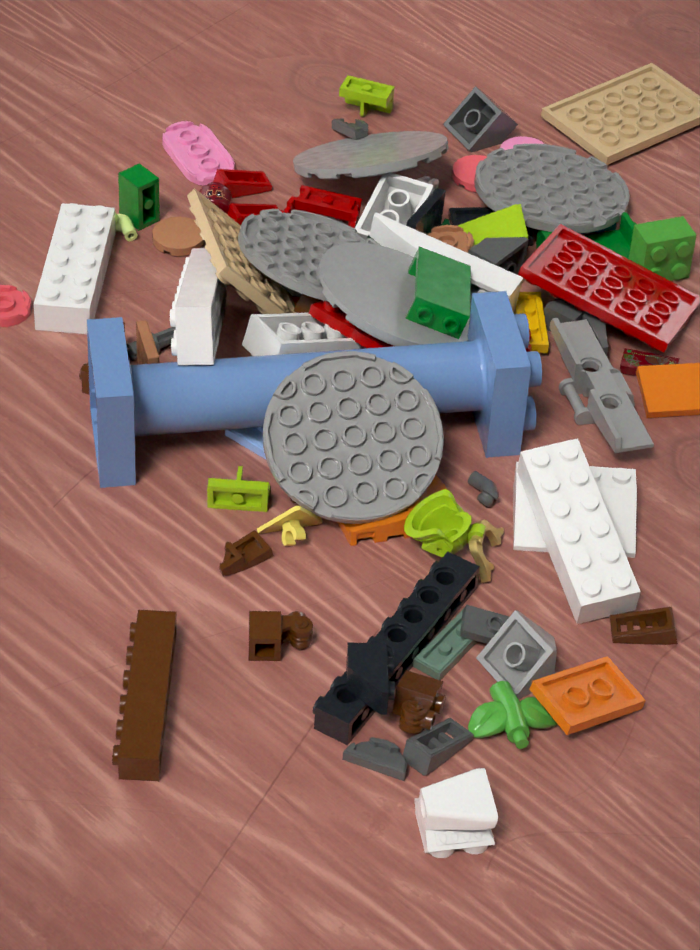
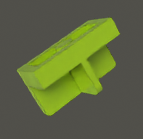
[339,75,395,117]
[207,466,270,512]

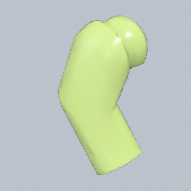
[115,212,138,241]

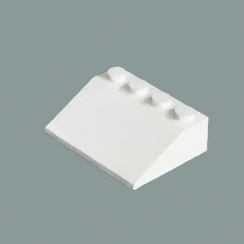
[513,462,637,558]

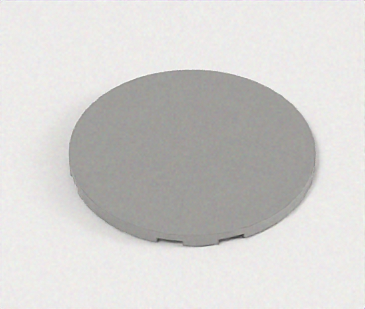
[293,131,448,179]
[474,144,630,233]
[238,209,379,301]
[316,242,471,346]
[263,351,444,524]

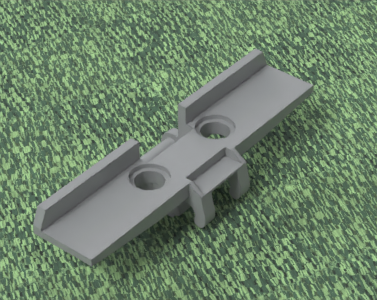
[549,318,654,453]

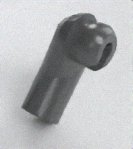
[468,471,499,507]

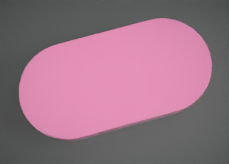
[162,121,235,186]

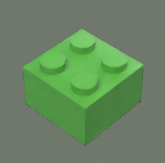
[629,216,697,281]

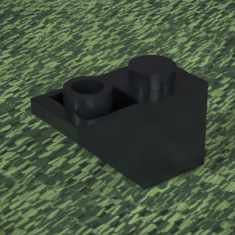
[346,642,395,715]

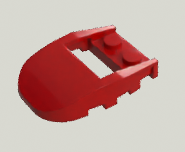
[280,185,362,229]

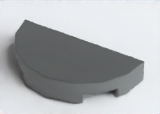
[332,118,369,140]
[342,737,407,781]

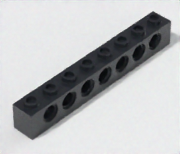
[312,551,480,746]

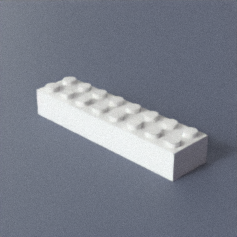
[170,248,227,365]

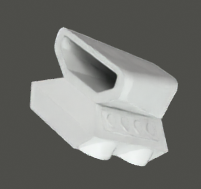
[415,768,498,858]

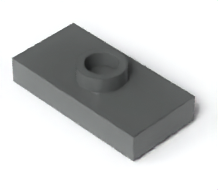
[460,605,509,644]

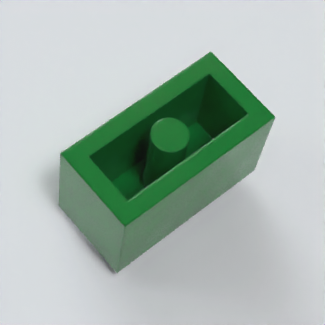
[118,163,160,231]

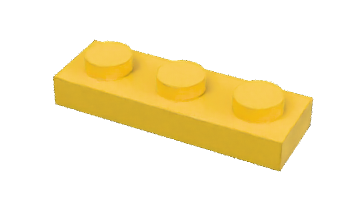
[514,292,549,353]

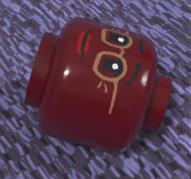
[199,182,232,214]

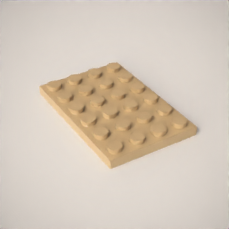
[541,63,700,165]
[187,188,296,314]

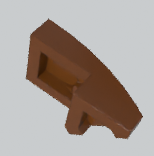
[219,530,274,576]

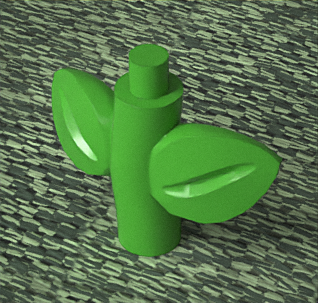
[468,681,557,749]

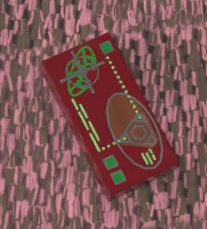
[620,348,680,376]

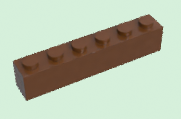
[112,610,177,782]

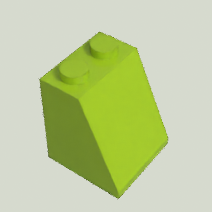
[458,204,528,245]

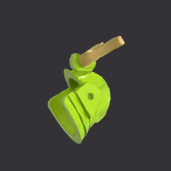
[404,489,504,583]

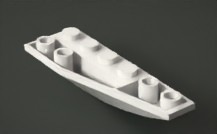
[369,212,523,313]

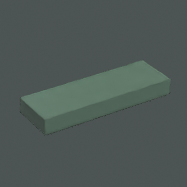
[413,610,478,680]

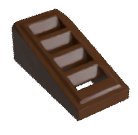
[610,606,678,645]

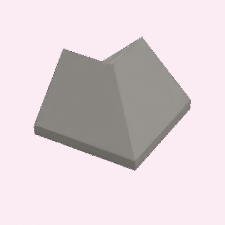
[476,610,557,699]

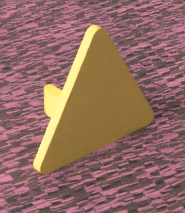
[257,506,322,546]

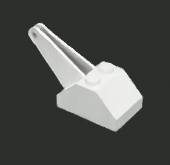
[355,173,439,246]

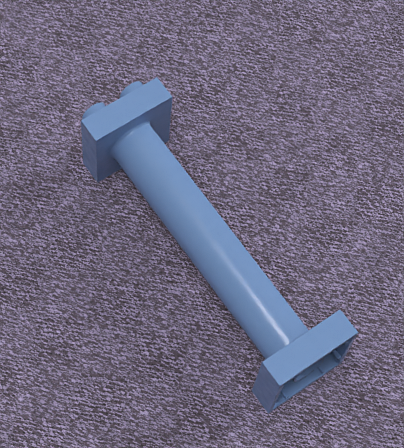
[87,291,542,488]

